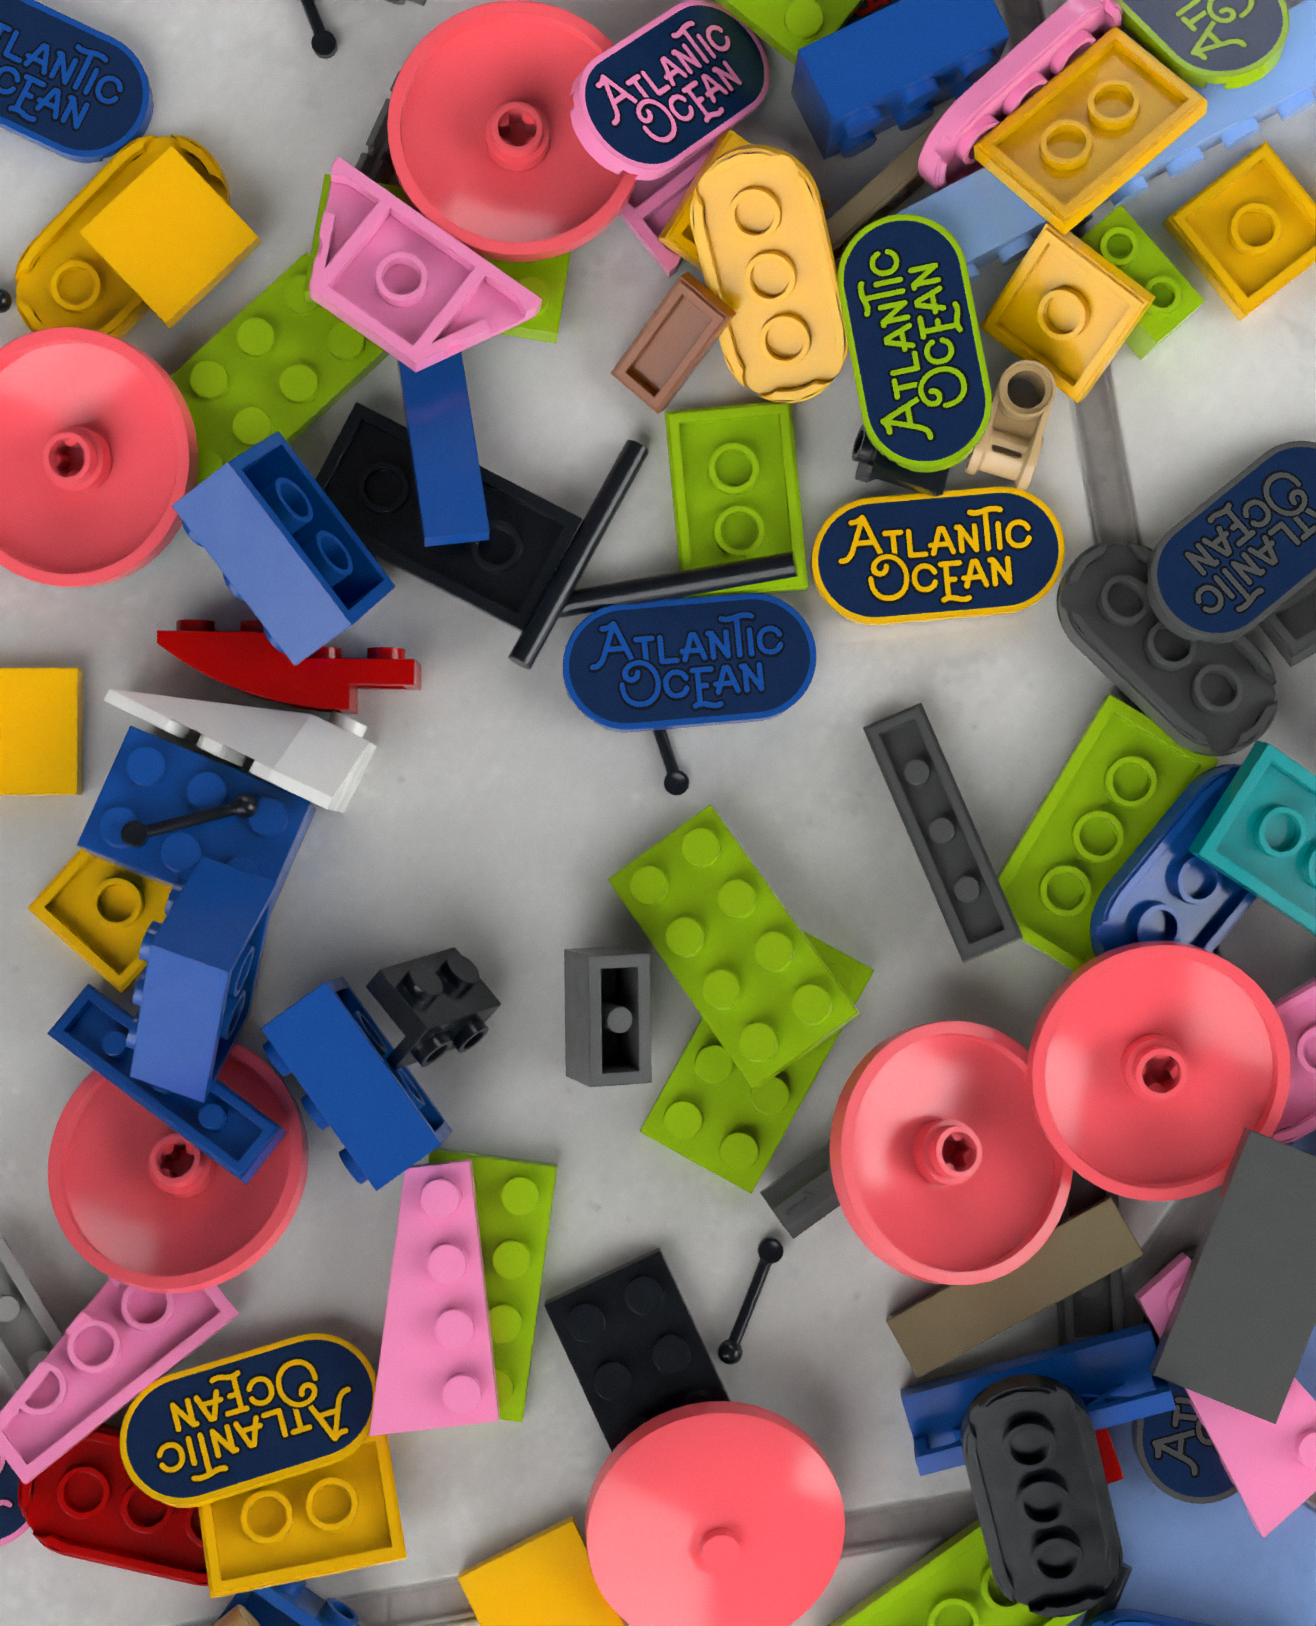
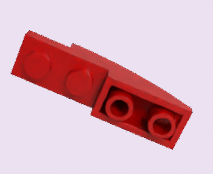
[157,619,421,714]

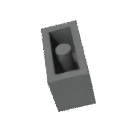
[564,946,652,1087]

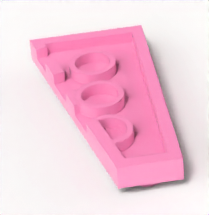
[369,1158,500,1436]
[1134,1252,1316,1538]
[0,1276,239,1484]

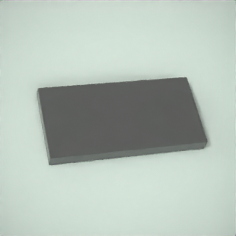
[1149,1128,1316,1424]

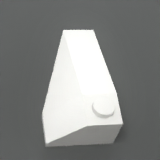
[104,689,377,814]

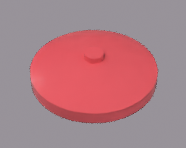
[387,0,638,262]
[0,327,199,587]
[1027,941,1291,1201]
[829,1021,1073,1285]
[48,1043,309,1294]
[585,1401,845,1626]

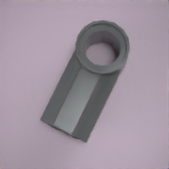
[760,1139,840,1239]

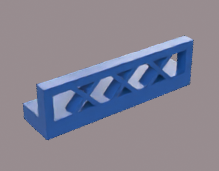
[900,1323,1176,1476]

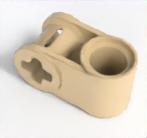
[964,360,1056,491]

